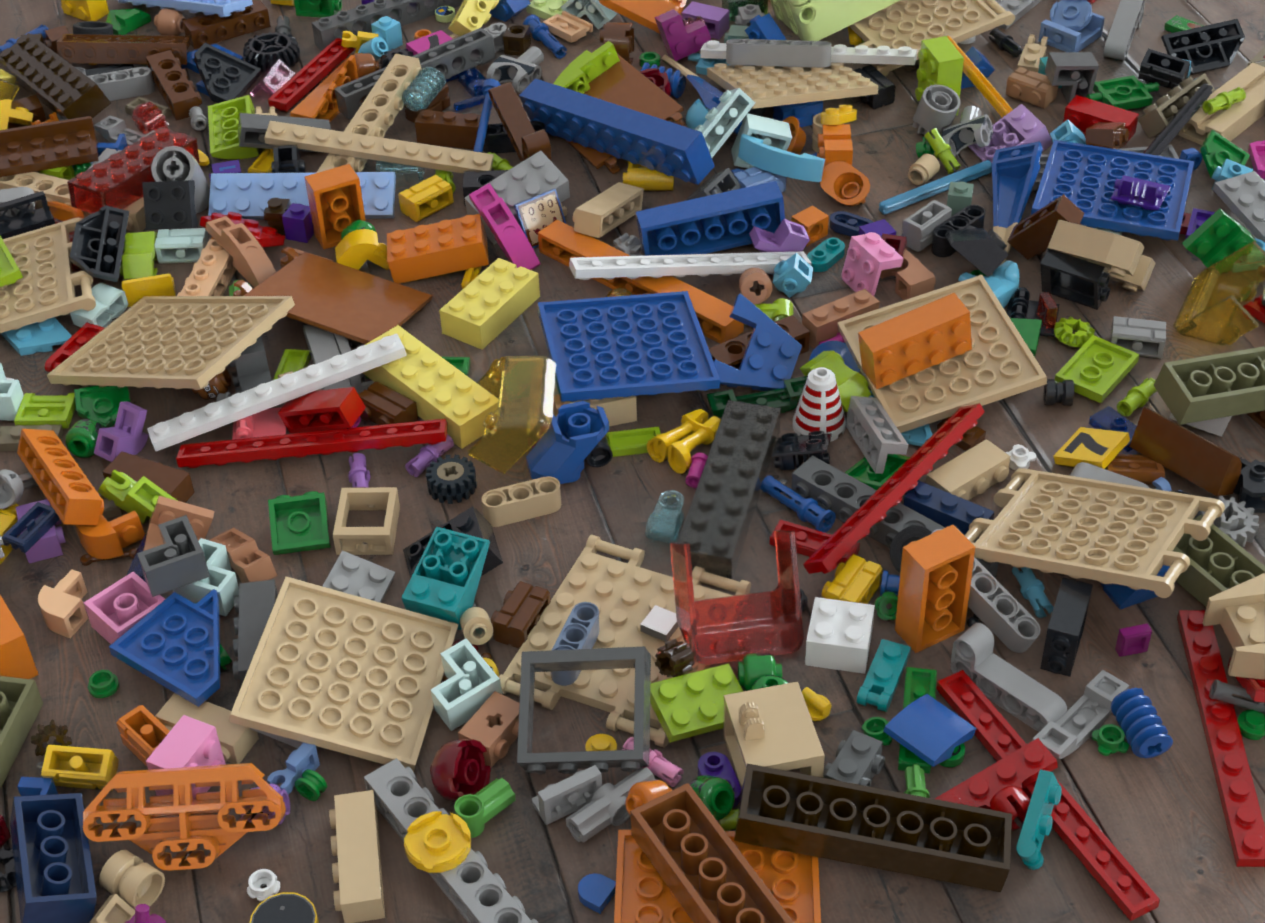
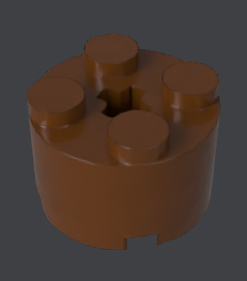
[600,22,634,65]

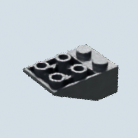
[403,506,503,578]

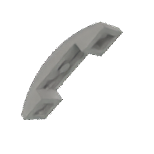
[94,115,169,153]
[1032,670,1129,759]

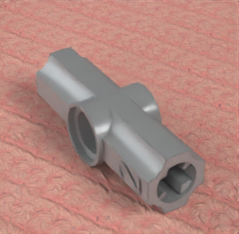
[566,767,656,843]

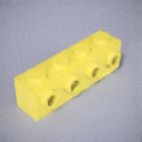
[448,0,499,36]

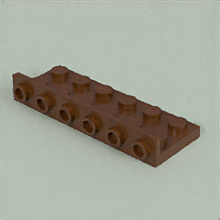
[57,34,190,65]
[0,116,99,177]

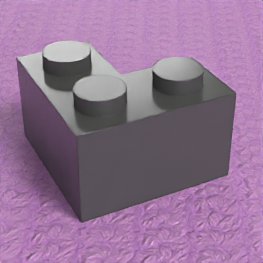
[1045,52,1099,104]
[230,336,272,393]
[137,515,210,597]

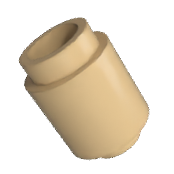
[908,154,940,185]
[460,607,493,645]

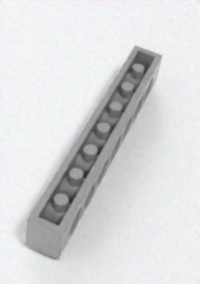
[364,758,538,923]

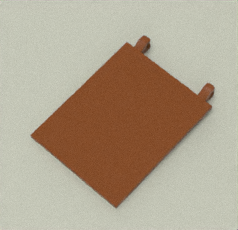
[563,54,685,174]
[233,247,432,344]

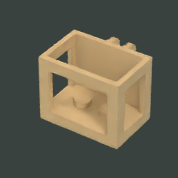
[724,682,825,792]

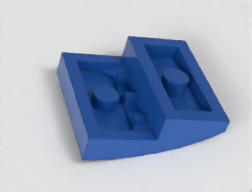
[883,694,976,767]

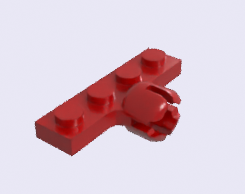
[935,738,1058,831]

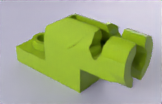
[98,470,178,524]

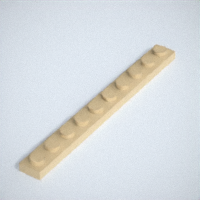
[264,121,494,174]

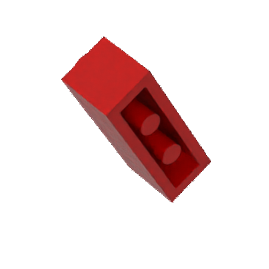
[1063,95,1139,145]
[278,387,366,433]

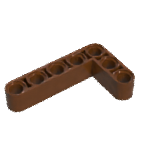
[488,82,552,162]

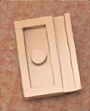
[543,11,593,43]

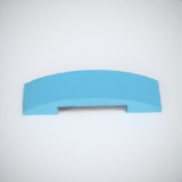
[738,134,825,182]

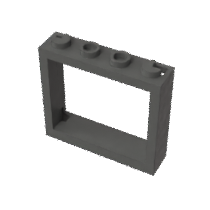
[517,646,651,775]

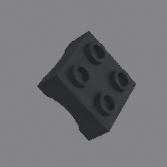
[142,180,198,230]

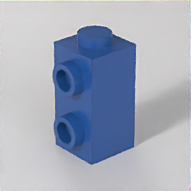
[745,13,787,40]

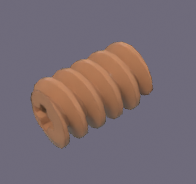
[739,268,772,304]

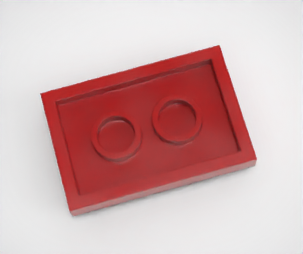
[199,212,285,247]

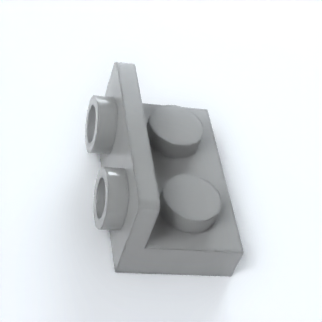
[532,765,602,825]

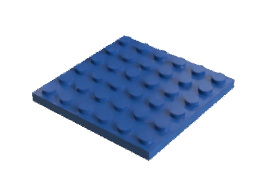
[1031,140,1194,241]
[538,291,720,402]

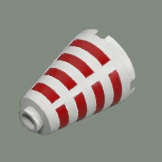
[792,367,846,442]

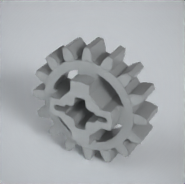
[1202,496,1259,547]

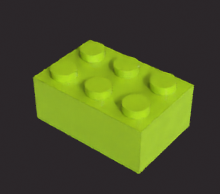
[915,36,964,116]

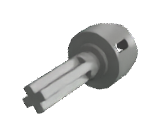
[0,469,38,509]

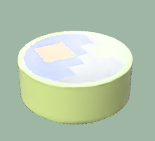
[435,6,455,23]

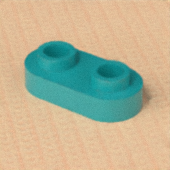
[807,237,845,272]

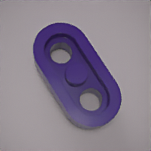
[698,752,741,808]

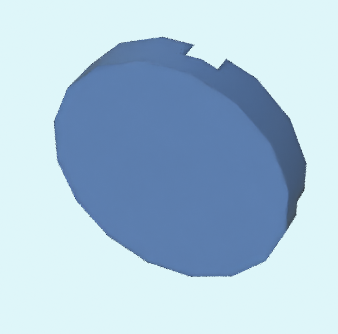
[1050,0,1092,31]

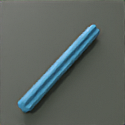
[878,160,992,215]

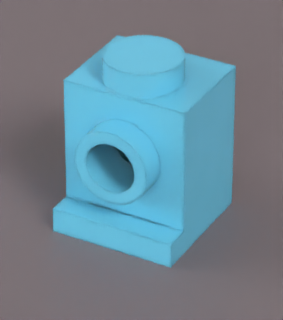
[1050,120,1086,144]

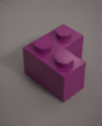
[654,9,712,61]

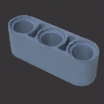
[551,602,600,686]

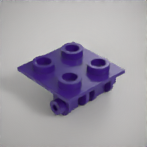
[1111,175,1171,211]

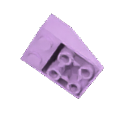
[968,104,1053,163]

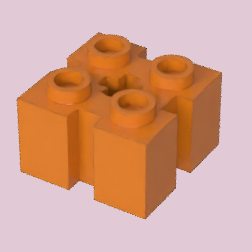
[817,124,853,167]

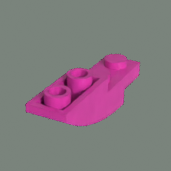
[469,183,541,270]

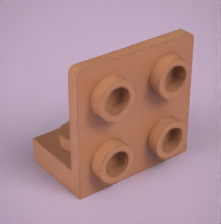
[143,496,214,551]

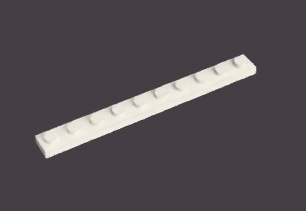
[701,40,917,65]
[569,251,811,280]
[147,334,407,451]

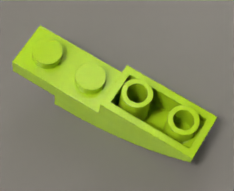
[553,41,620,94]

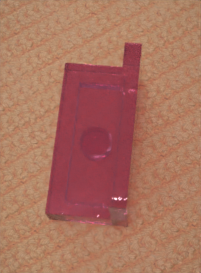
[250,59,295,96]

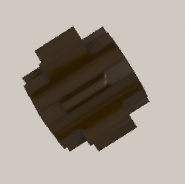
[655,639,695,677]
[31,719,72,756]

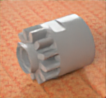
[912,85,960,139]

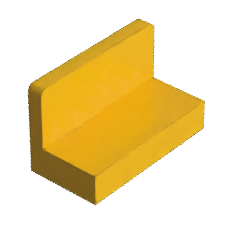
[121,273,176,307]

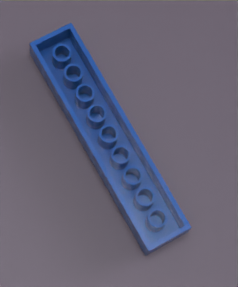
[519,78,715,185]

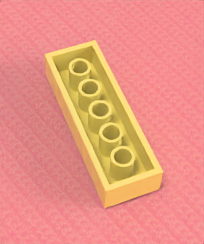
[363,325,502,449]

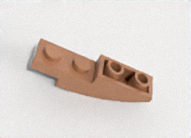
[205,216,276,288]

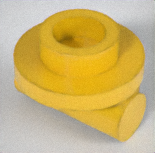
[802,687,831,721]

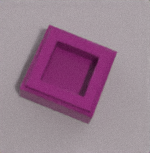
[1115,623,1152,657]

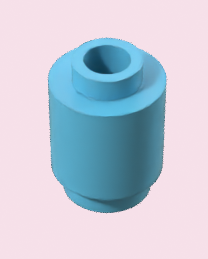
[358,37,388,61]

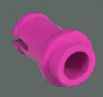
[685,453,711,488]

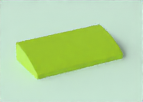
[208,95,259,159]

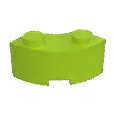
[120,231,158,279]
[800,350,872,412]

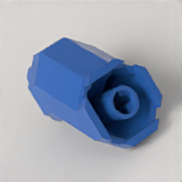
[526,401,609,484]

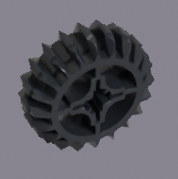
[243,31,300,74]

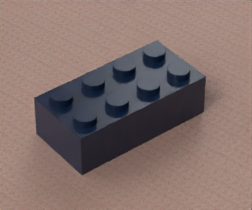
[10,793,97,923]

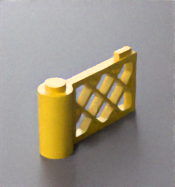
[623,161,674,191]

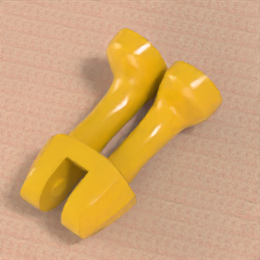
[647,409,724,474]

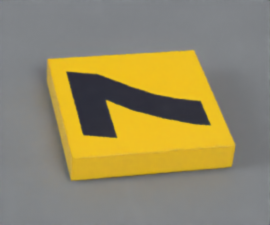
[1053,427,1130,469]

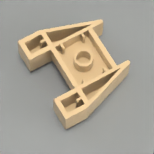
[1048,220,1156,292]
[1203,573,1265,680]

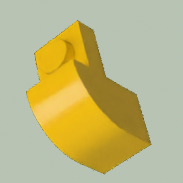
[0,99,33,130]
[335,229,389,270]

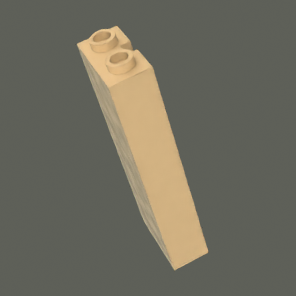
[1178,63,1265,145]

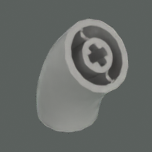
[151,146,210,214]

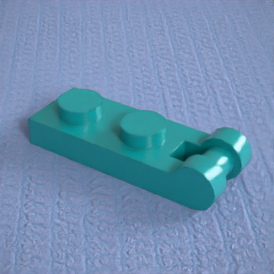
[856,639,911,712]
[1016,769,1062,870]

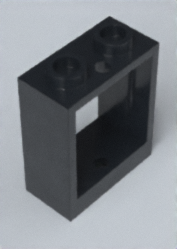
[1040,249,1111,310]
[1040,577,1093,677]

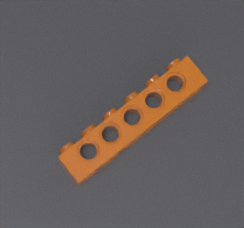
[17,429,104,525]

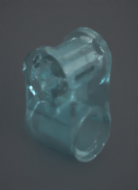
[645,490,684,544]

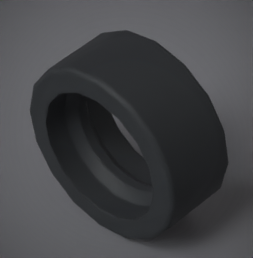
[73,21,113,35]

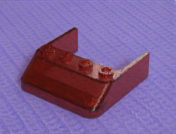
[670,530,804,665]

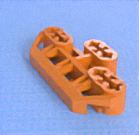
[83,763,286,871]

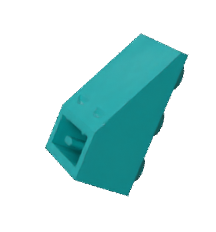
[401,527,490,630]

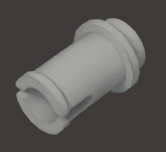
[189,106,208,131]

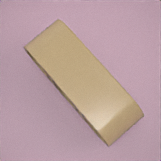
[481,476,562,527]

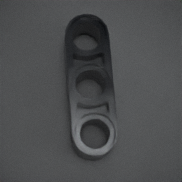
[483,121,545,154]
[932,205,985,258]

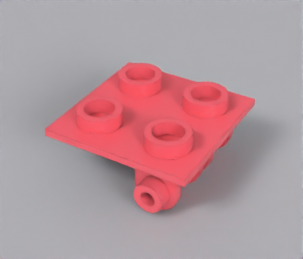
[232,407,286,440]

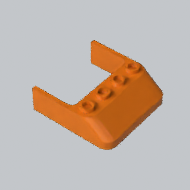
[599,0,687,34]

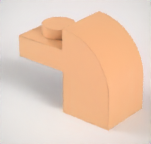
[38,569,88,638]

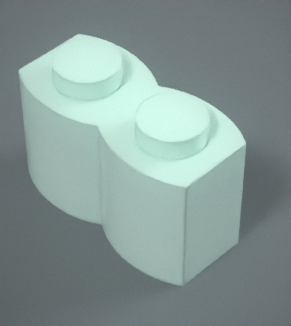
[70,283,128,328]

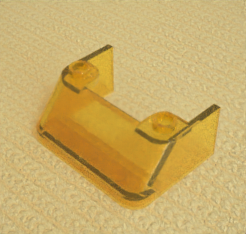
[1173,240,1265,345]
[468,356,556,474]

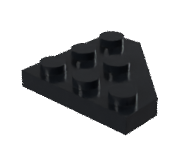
[194,43,261,103]

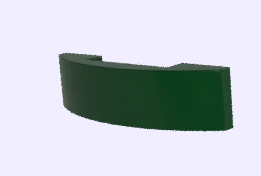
[707,376,808,419]

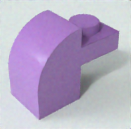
[749,219,810,252]
[94,401,149,462]

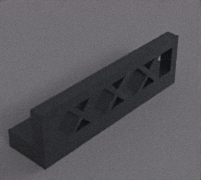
[0,191,55,239]

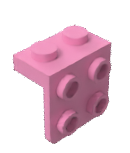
[841,232,904,296]

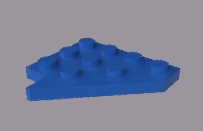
[109,589,220,707]

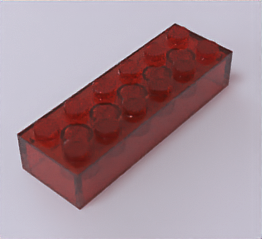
[67,127,200,213]

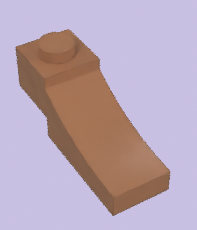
[209,528,277,583]

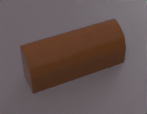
[1129,407,1242,496]

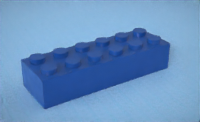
[636,181,785,256]

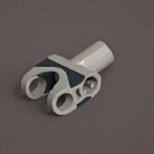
[486,46,544,93]
[942,105,993,157]

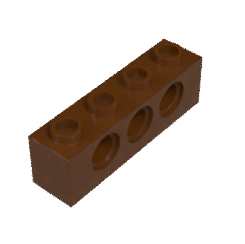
[182,0,271,49]
[146,50,202,121]
[709,315,810,386]

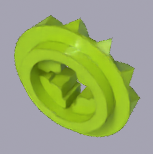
[1054,316,1095,348]

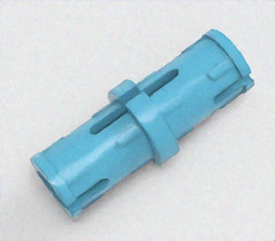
[1012,567,1054,618]

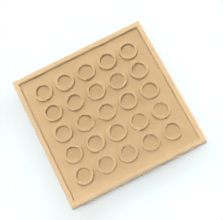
[707,62,878,109]
[837,275,1047,433]
[229,577,458,772]

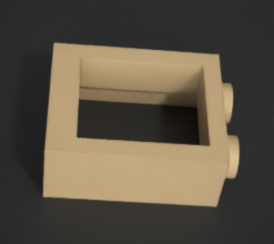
[333,487,400,555]

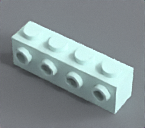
[695,88,755,158]

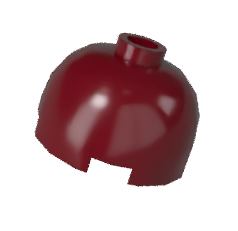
[430,739,491,802]

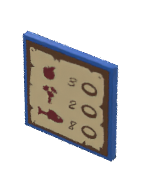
[514,188,566,248]

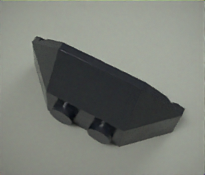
[1161,19,1245,75]
[69,205,129,282]

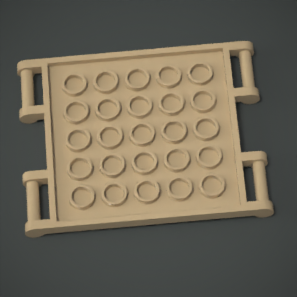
[838,0,1015,76]
[0,217,96,333]
[964,468,1225,598]
[499,535,751,748]

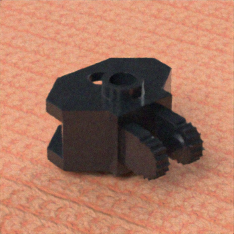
[272,145,306,173]
[1233,456,1265,513]

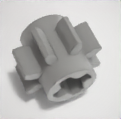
[613,233,642,256]

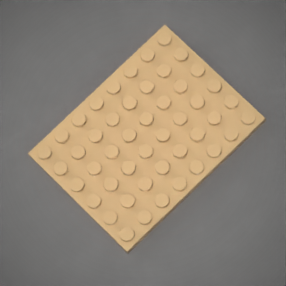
[47,296,295,390]

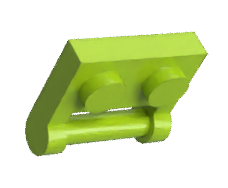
[14,393,76,428]

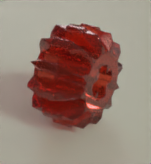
[132,101,168,134]

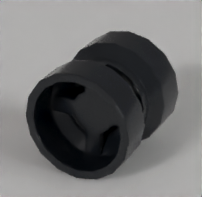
[1043,379,1074,406]
[586,435,613,467]

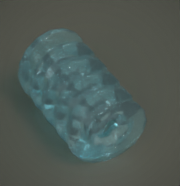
[402,66,446,111]

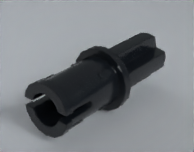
[989,28,1023,57]

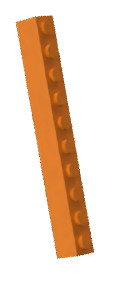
[538,220,744,344]

